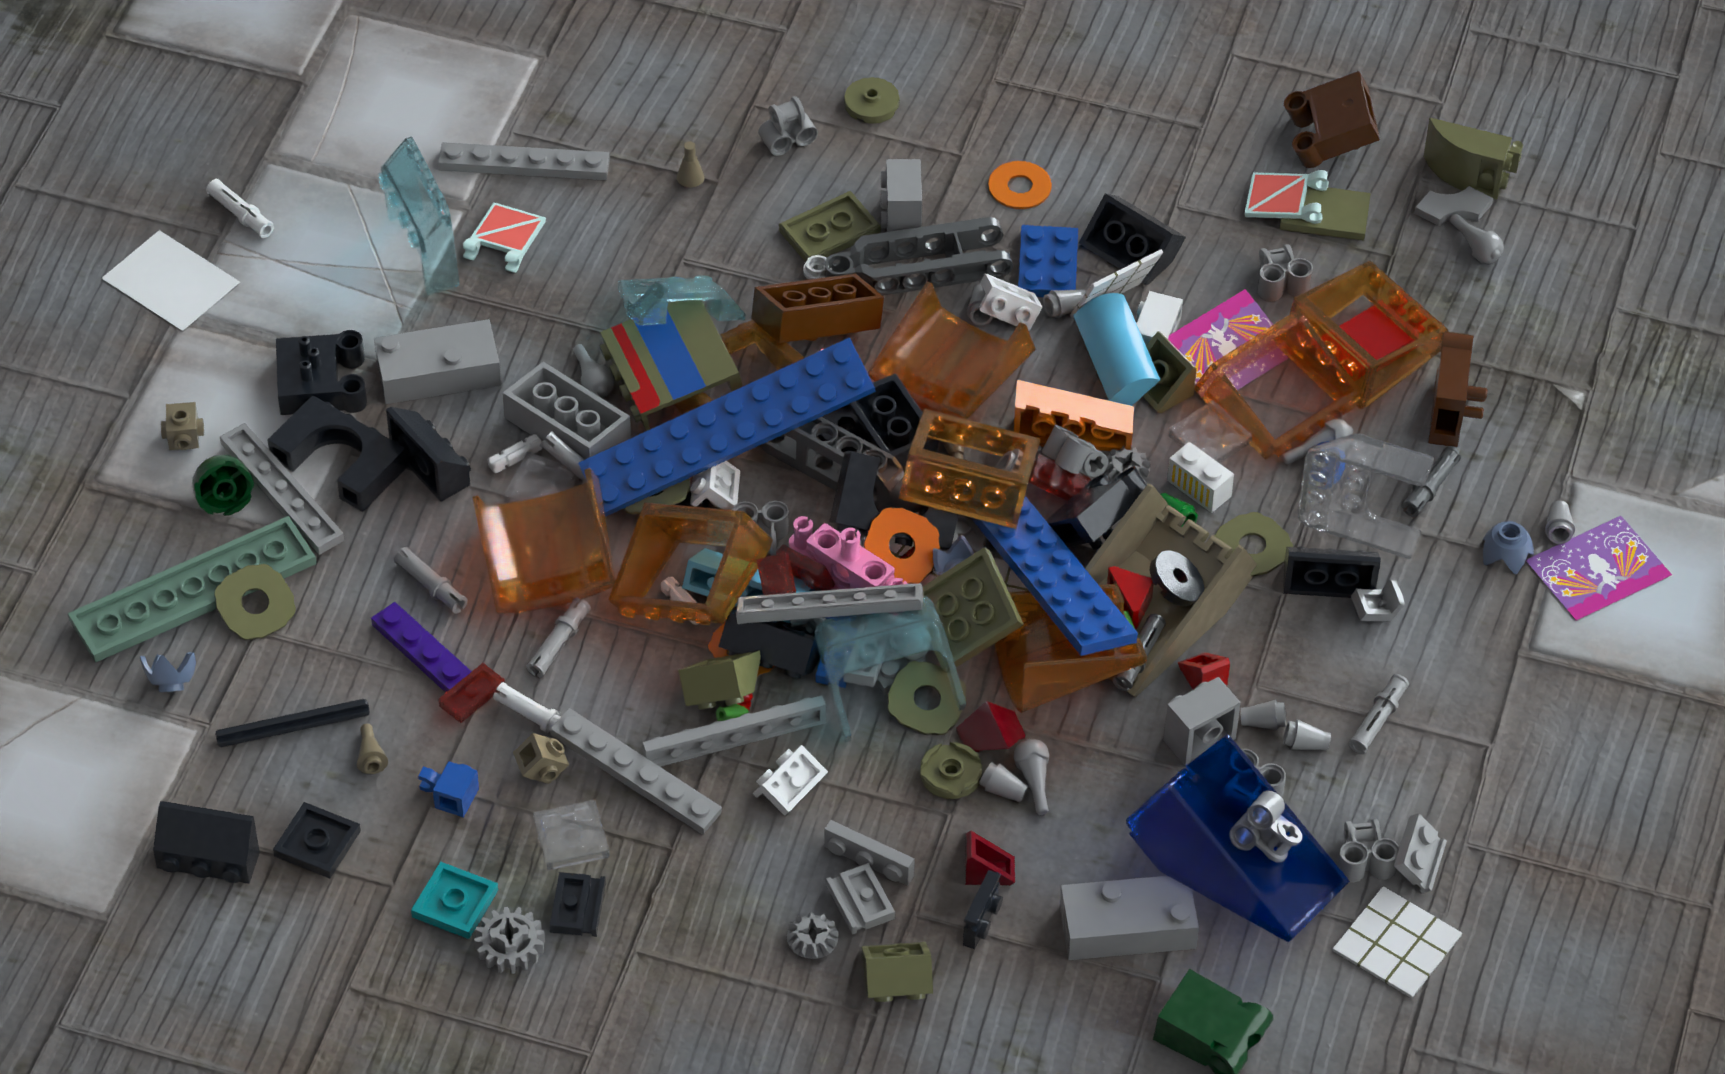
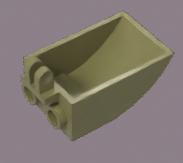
[1423,118,1523,200]

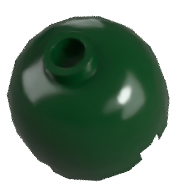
[192,455,254,516]

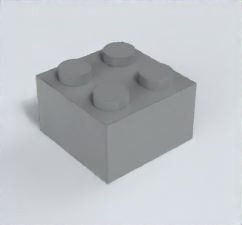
[880,159,922,232]
[1163,677,1241,766]

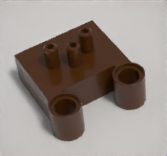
[1284,71,1380,168]
[1428,331,1488,447]

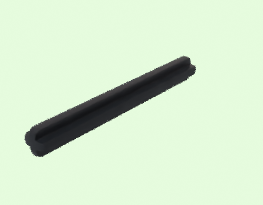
[215,699,370,747]

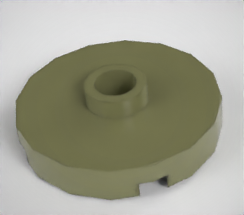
[844,77,900,124]
[920,742,982,799]

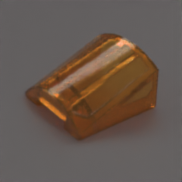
[867,282,1036,421]
[472,468,616,614]
[995,584,1147,713]

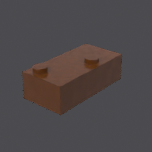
[751,273,884,343]

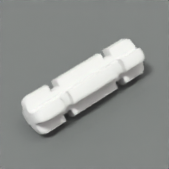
[488,434,542,473]
[660,576,706,625]

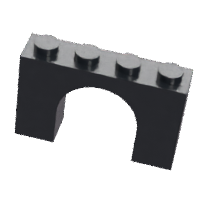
[267,396,408,512]
[829,451,967,550]

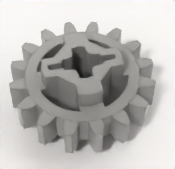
[474,907,545,974]

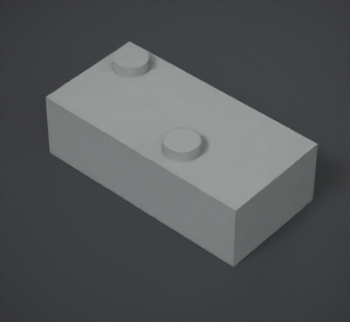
[374,319,501,404]
[503,362,631,459]
[1059,874,1199,960]

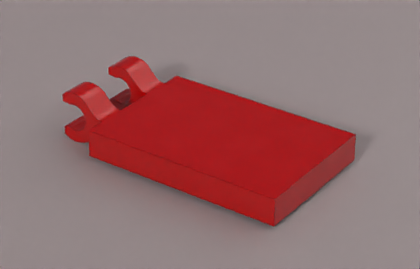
[1314,293,1429,383]

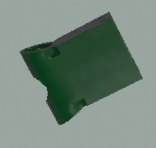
[1153,969,1274,1074]

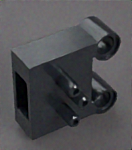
[276,330,367,415]
[1046,466,1147,550]

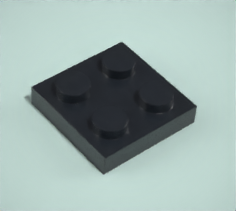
[273,802,361,879]

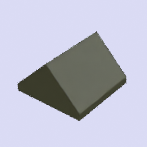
[1143,331,1197,413]

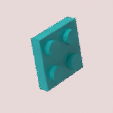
[411,861,498,939]

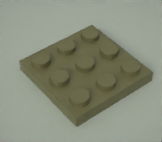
[916,547,1024,673]

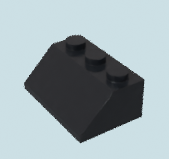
[1079,193,1186,285]
[848,373,939,469]
[386,407,471,502]
[1283,547,1381,598]
[718,609,826,678]
[153,801,260,884]

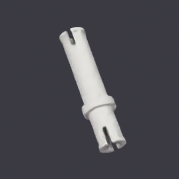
[206,179,274,238]
[493,682,561,733]

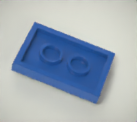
[1018,225,1078,298]

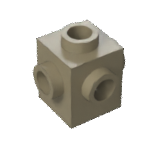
[161,402,204,450]
[513,733,569,784]

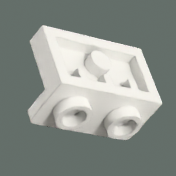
[979,273,1042,331]
[690,461,740,514]
[752,745,828,816]

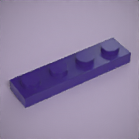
[371,602,475,697]

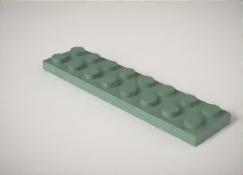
[68,516,317,663]

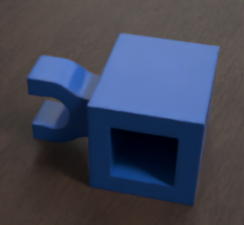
[418,761,479,818]

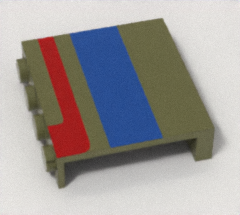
[599,292,743,431]

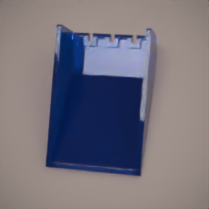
[1126,734,1350,942]

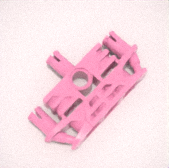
[788,516,910,619]

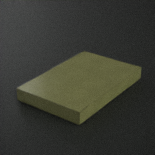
[1280,186,1371,241]
[779,191,881,262]

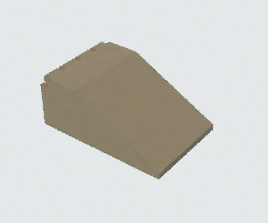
[1040,484,1257,698]

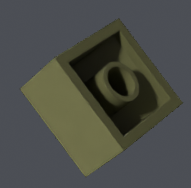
[678,650,761,710]
[861,942,933,1002]

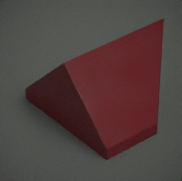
[956,701,1026,752]
[965,831,1015,886]

